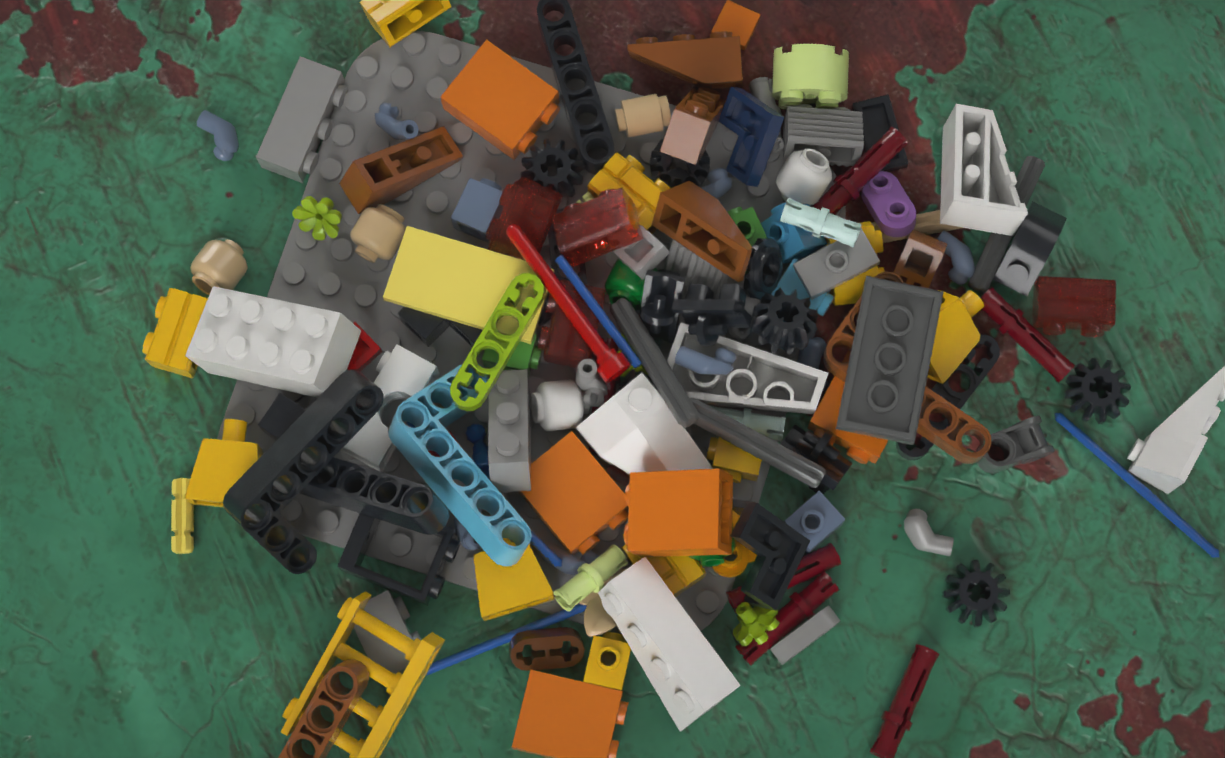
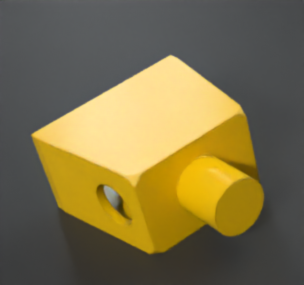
[927,290,984,384]
[185,419,263,507]
[473,538,555,621]

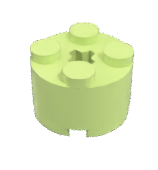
[772,44,849,109]

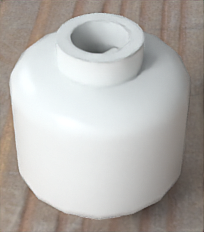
[776,148,832,205]
[530,379,590,431]

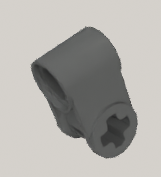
[976,415,1055,474]

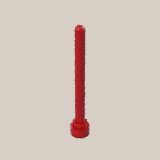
[506,224,631,383]

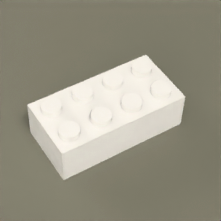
[185,286,361,398]

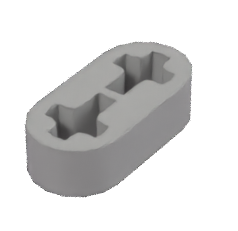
[770,605,841,665]

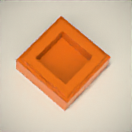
[711,0,761,51]

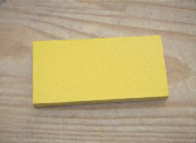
[383,226,554,344]

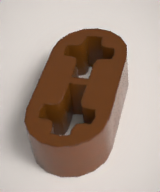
[509,627,585,671]

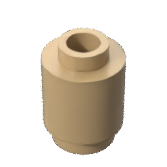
[615,94,671,138]

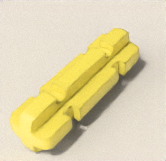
[171,478,194,554]

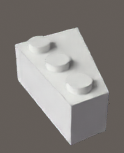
[940,104,1028,236]

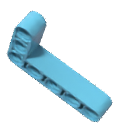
[388,364,532,566]

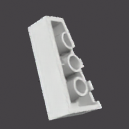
[657,322,828,414]
[598,557,741,732]

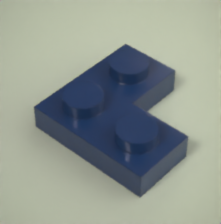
[718,86,784,187]

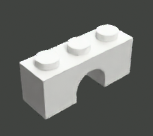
[341,344,440,472]

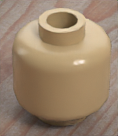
[350,204,406,263]
[190,240,248,295]

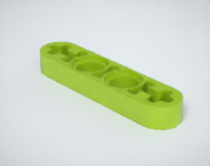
[450,273,545,411]

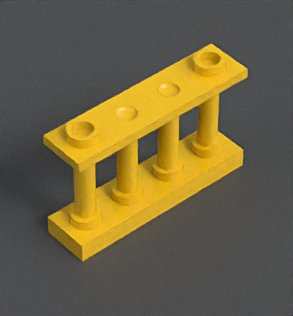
[281,591,445,758]

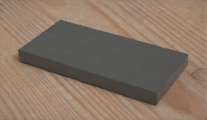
[835,276,943,445]

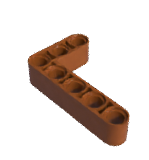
[823,272,991,464]
[278,659,369,758]

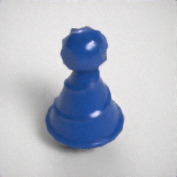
[465,424,490,480]

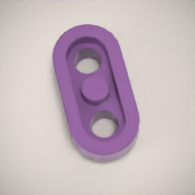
[861,171,916,237]

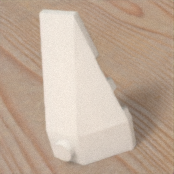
[1127,366,1225,494]
[576,373,734,499]

